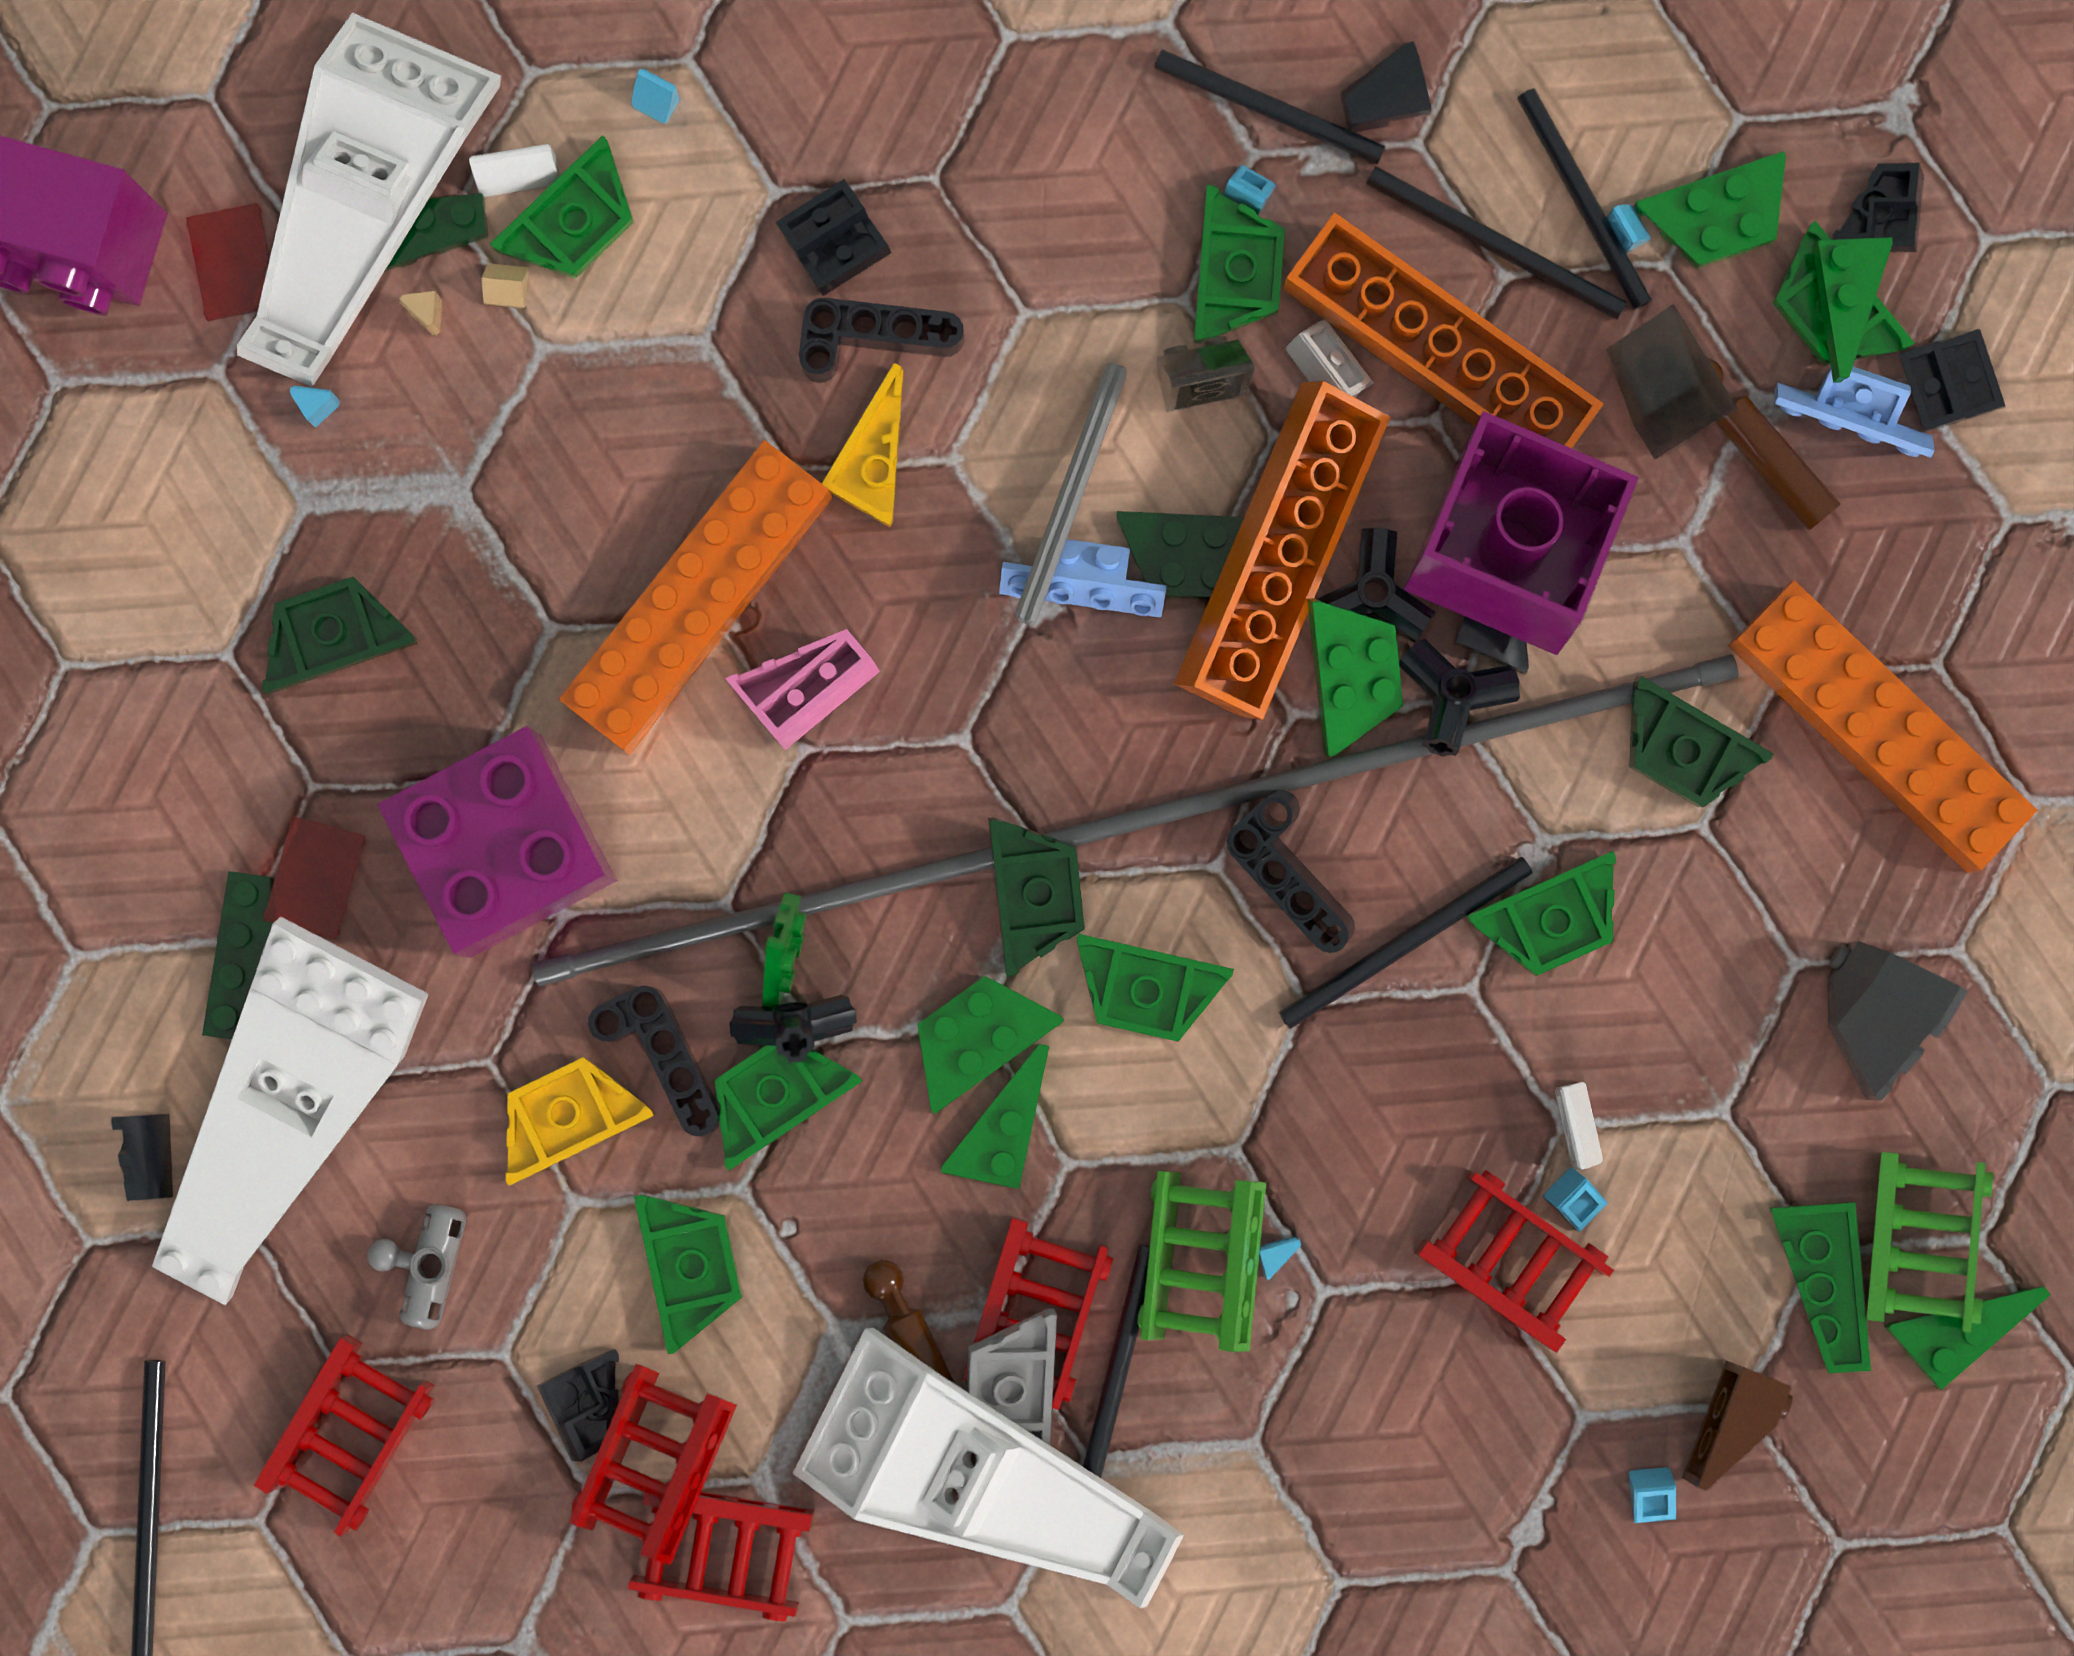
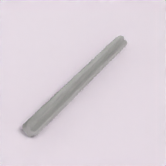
[1015,363,1127,626]

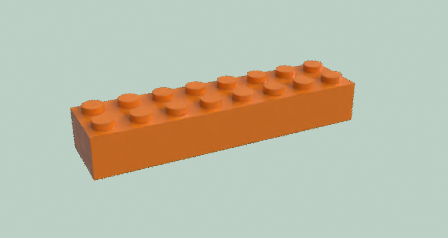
[1283,212,1604,448]
[1174,381,1390,720]
[558,440,833,755]
[1727,580,2038,873]

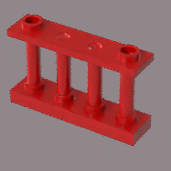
[1414,1170,1614,1353]
[962,1216,1114,1410]
[253,1335,434,1537]
[569,1363,737,1565]
[628,1491,815,1622]

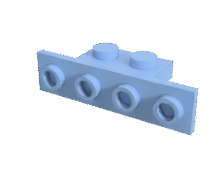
[1775,366,1935,458]
[999,539,1167,618]

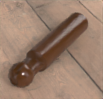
[1683,358,1840,530]
[862,1260,956,1385]

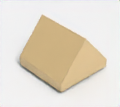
[482,263,529,309]
[399,291,442,336]

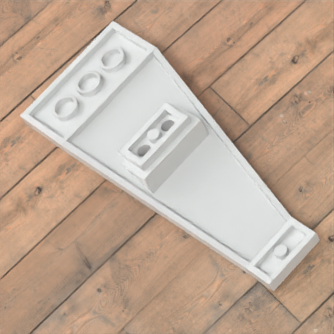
[237,13,501,387]
[152,916,429,1305]
[793,1328,1185,1608]

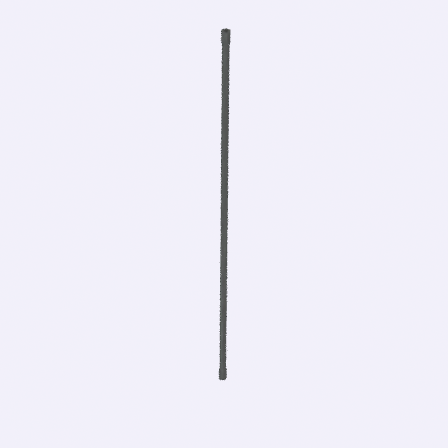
[532,654,1739,987]

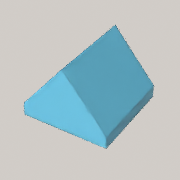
[1223,165,1276,216]
[290,386,340,428]

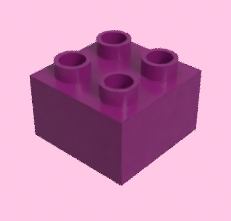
[0,135,168,316]
[1404,411,1639,655]
[377,725,617,958]

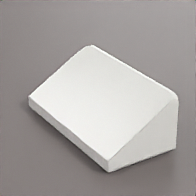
[469,144,559,197]
[1286,319,1373,397]
[1554,1082,1603,1170]

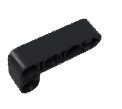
[799,298,964,383]
[1226,790,1355,953]
[588,986,720,1137]

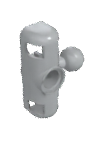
[367,1204,467,1329]

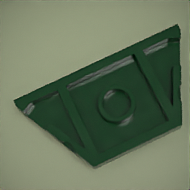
[1116,511,1244,599]
[262,577,418,695]
[1629,676,1774,808]
[988,817,1085,977]

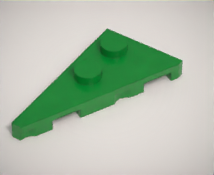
[1812,237,1893,383]
[941,1044,1049,1189]
[1884,1286,2051,1390]

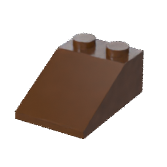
[1682,1360,1793,1491]

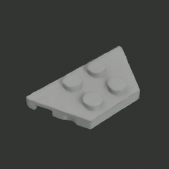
[966,1309,1057,1445]

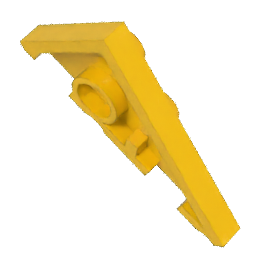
[822,363,904,527]

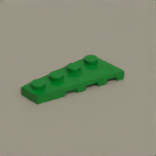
[1770,1202,1871,1374]

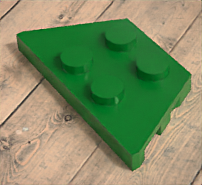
[490,135,634,279]
[1634,151,1786,269]
[1194,185,1285,344]
[1772,220,1915,366]
[1307,598,1403,757]
[1466,851,1616,976]
[762,893,807,1007]
[1076,934,1234,1042]
[917,976,1064,1114]
[715,1045,863,1171]
[634,1194,743,1355]

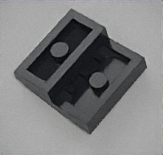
[776,179,891,296]
[1899,329,2006,432]

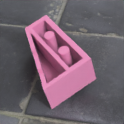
[725,629,880,750]

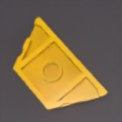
[506,1057,655,1186]

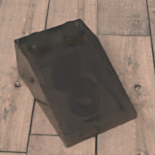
[1606,305,1739,460]
[1156,337,1254,412]

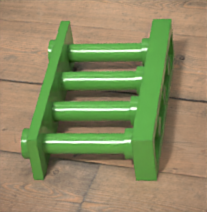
[1867,1152,1994,1333]
[1138,1171,1266,1352]

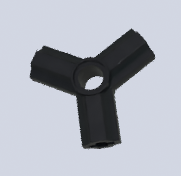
[1317,528,1436,642]
[1399,638,1520,757]
[729,995,857,1063]

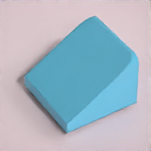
[631,69,680,123]
[1607,204,1651,253]
[1543,1168,1608,1232]
[1259,1236,1301,1280]
[1629,1467,1676,1523]

